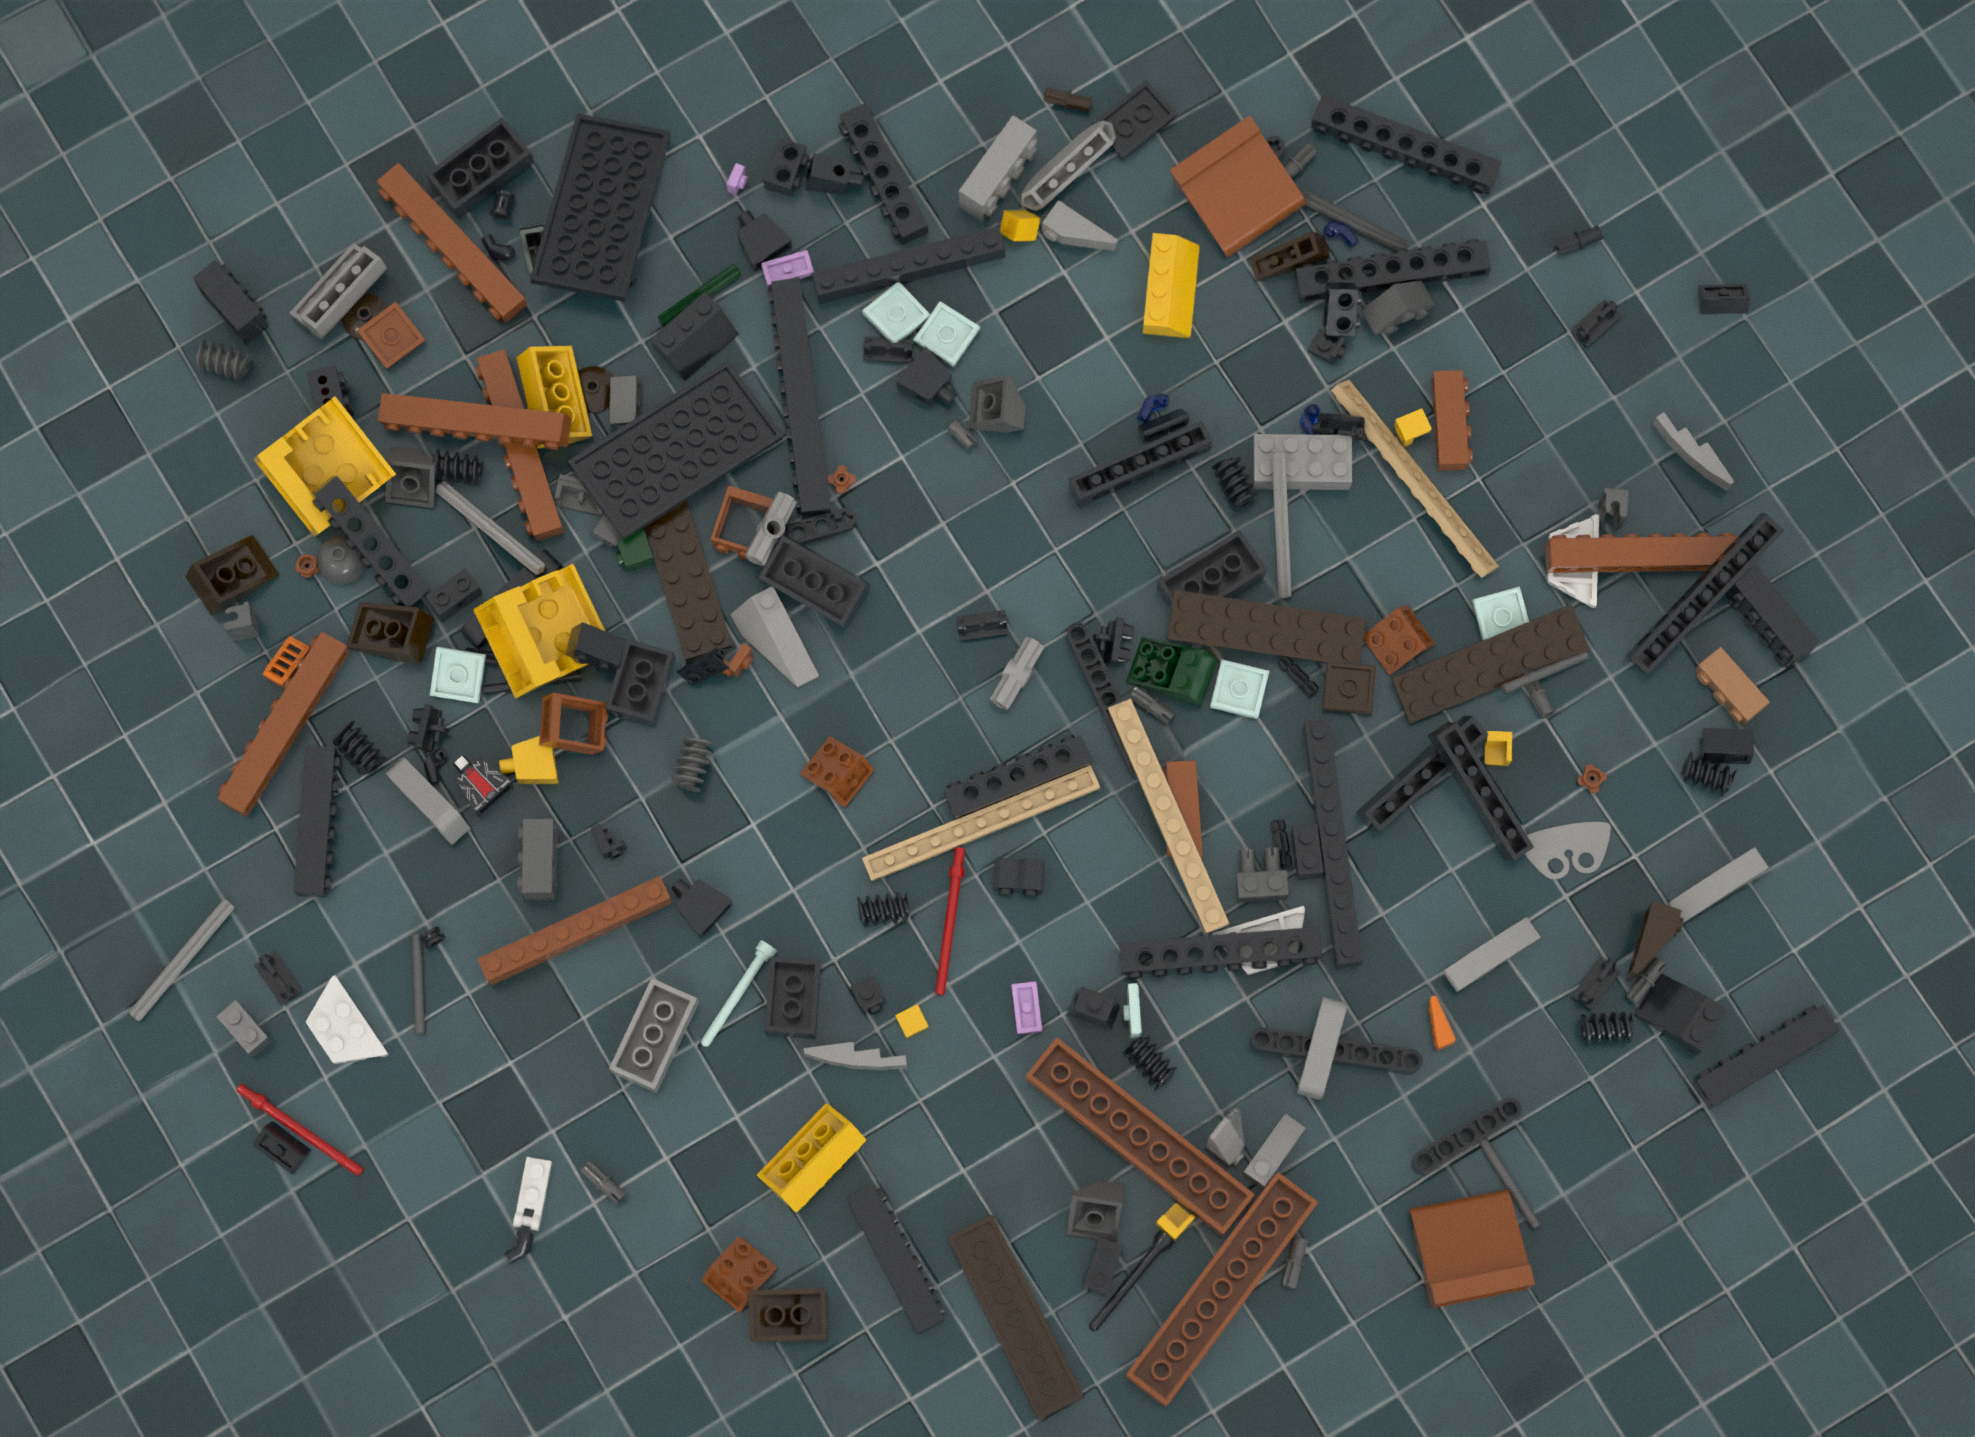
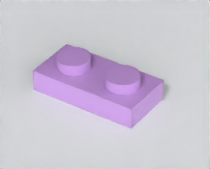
[761,250,814,288]
[1011,982,1042,1035]

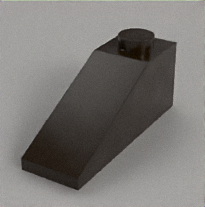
[1250,231,1331,281]

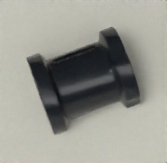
[489,190,515,220]

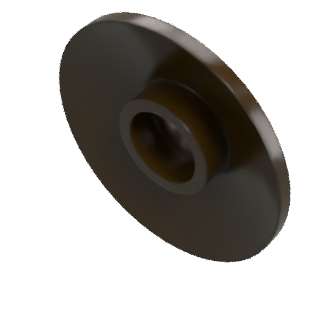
[342,294,388,341]
[578,366,613,413]

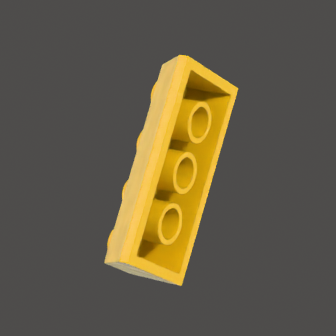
[1143,233,1200,338]
[516,346,592,448]
[757,1103,866,1213]

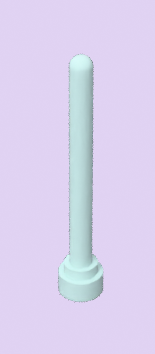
[701,940,777,1047]

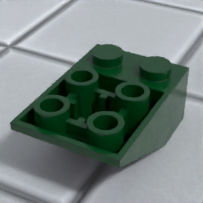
[1126,637,1217,706]

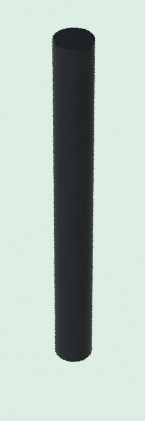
[483,671,582,695]

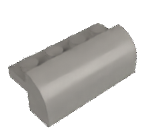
[290,243,387,340]

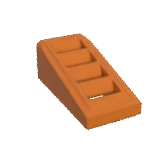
[262,636,310,688]
[1428,995,1456,1051]

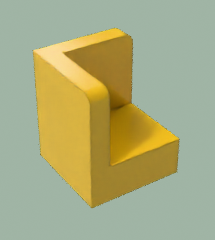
[1000,210,1041,241]
[1394,409,1431,447]
[1484,731,1512,766]
[1155,1203,1195,1241]

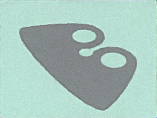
[1525,822,1611,879]

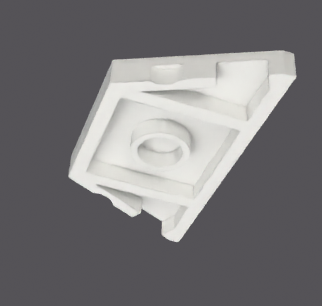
[1547,514,1599,608]
[1212,906,1305,975]
[306,975,389,1064]

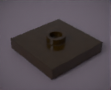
[1322,662,1376,715]

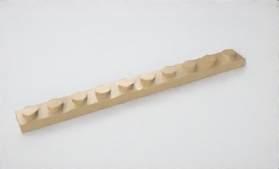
[1331,380,1499,578]
[1108,699,1229,934]
[862,765,1100,882]

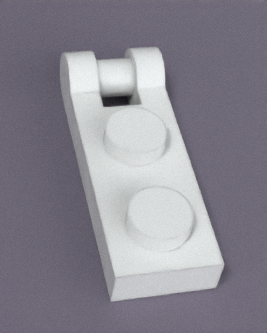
[513,1157,552,1231]

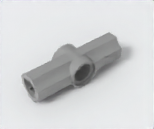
[745,492,797,566]
[990,637,1044,711]

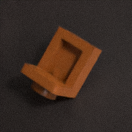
[721,643,754,678]

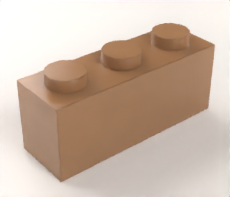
[1695,647,1770,726]

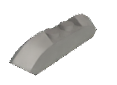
[1021,121,1116,211]

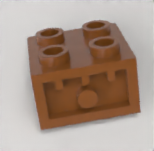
[1363,605,1436,675]
[800,736,875,808]
[702,1236,777,1313]

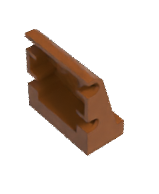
[1170,115,1306,258]
[1408,1189,1535,1309]

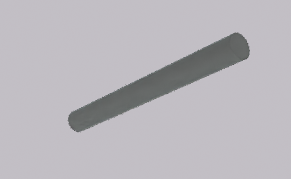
[1501,652,1589,694]
[412,934,425,1035]
[1479,1138,1541,1229]

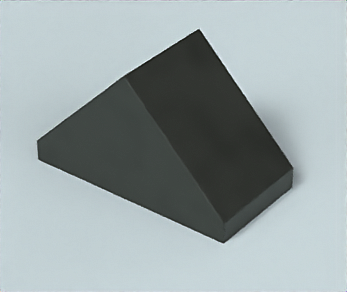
[519,224,544,273]

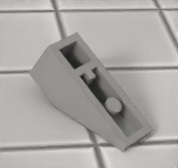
[1042,200,1118,251]
[1243,1114,1306,1189]

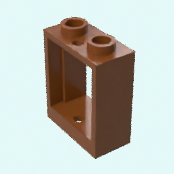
[710,485,773,560]
[539,693,608,755]

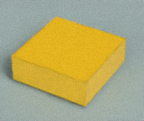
[895,1004,929,1039]

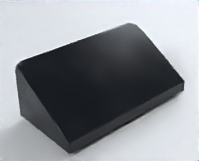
[1698,284,1750,314]
[1138,409,1189,442]
[253,1121,311,1175]

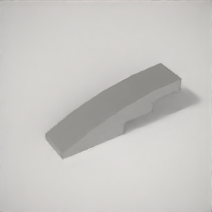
[1653,412,1734,491]
[1669,847,1769,923]
[1443,917,1541,992]
[803,1042,907,1070]

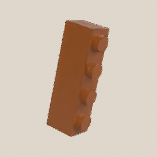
[1431,370,1473,471]
[1162,760,1203,864]

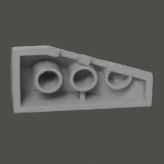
[730,586,819,688]
[1204,1108,1245,1168]

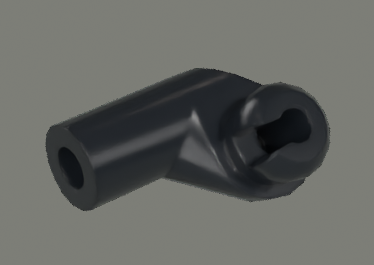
[481,234,515,261]
[424,748,447,785]
[505,1228,534,1264]

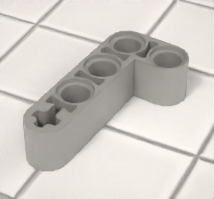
[385,757,470,845]
[1296,997,1348,1100]

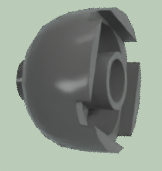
[317,535,366,586]

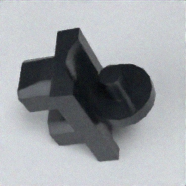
[1093,617,1134,665]
[407,704,449,754]

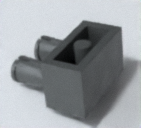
[1235,847,1289,903]

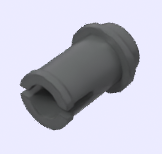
[947,419,978,450]

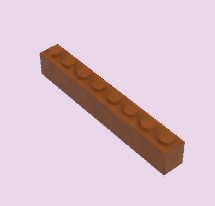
[377,163,527,324]
[475,349,564,542]
[377,393,572,450]
[1545,533,1738,573]
[217,632,350,818]
[478,876,672,986]

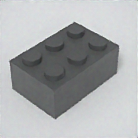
[517,819,558,902]

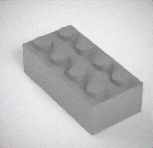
[959,115,1038,222]
[1253,434,1352,490]
[609,978,699,1093]

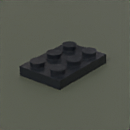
[1092,80,1177,161]

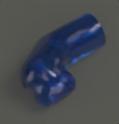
[1324,220,1359,248]
[1137,393,1170,423]
[1300,404,1321,435]

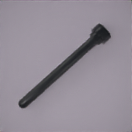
[1089,1229,1175,1331]

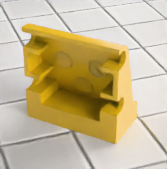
[253,397,396,536]
[473,564,605,699]

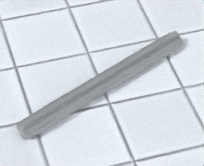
[1272,452,1291,598]
[436,481,546,575]
[129,899,234,1021]

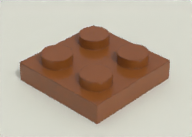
[357,302,425,370]

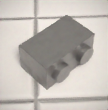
[216,1000,272,1058]

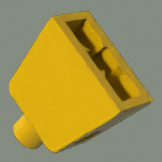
[499,736,559,784]

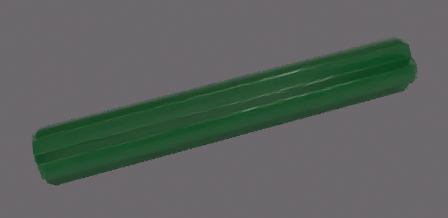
[658,264,741,327]

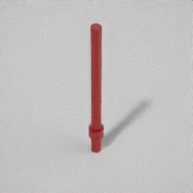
[935,847,965,995]
[236,1083,364,1177]

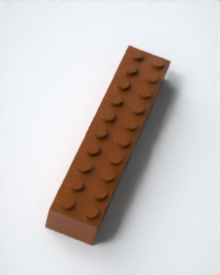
[1025,1037,1255,1237]
[1125,1172,1318,1408]

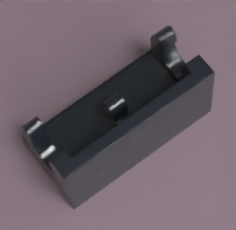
[1700,728,1754,764]

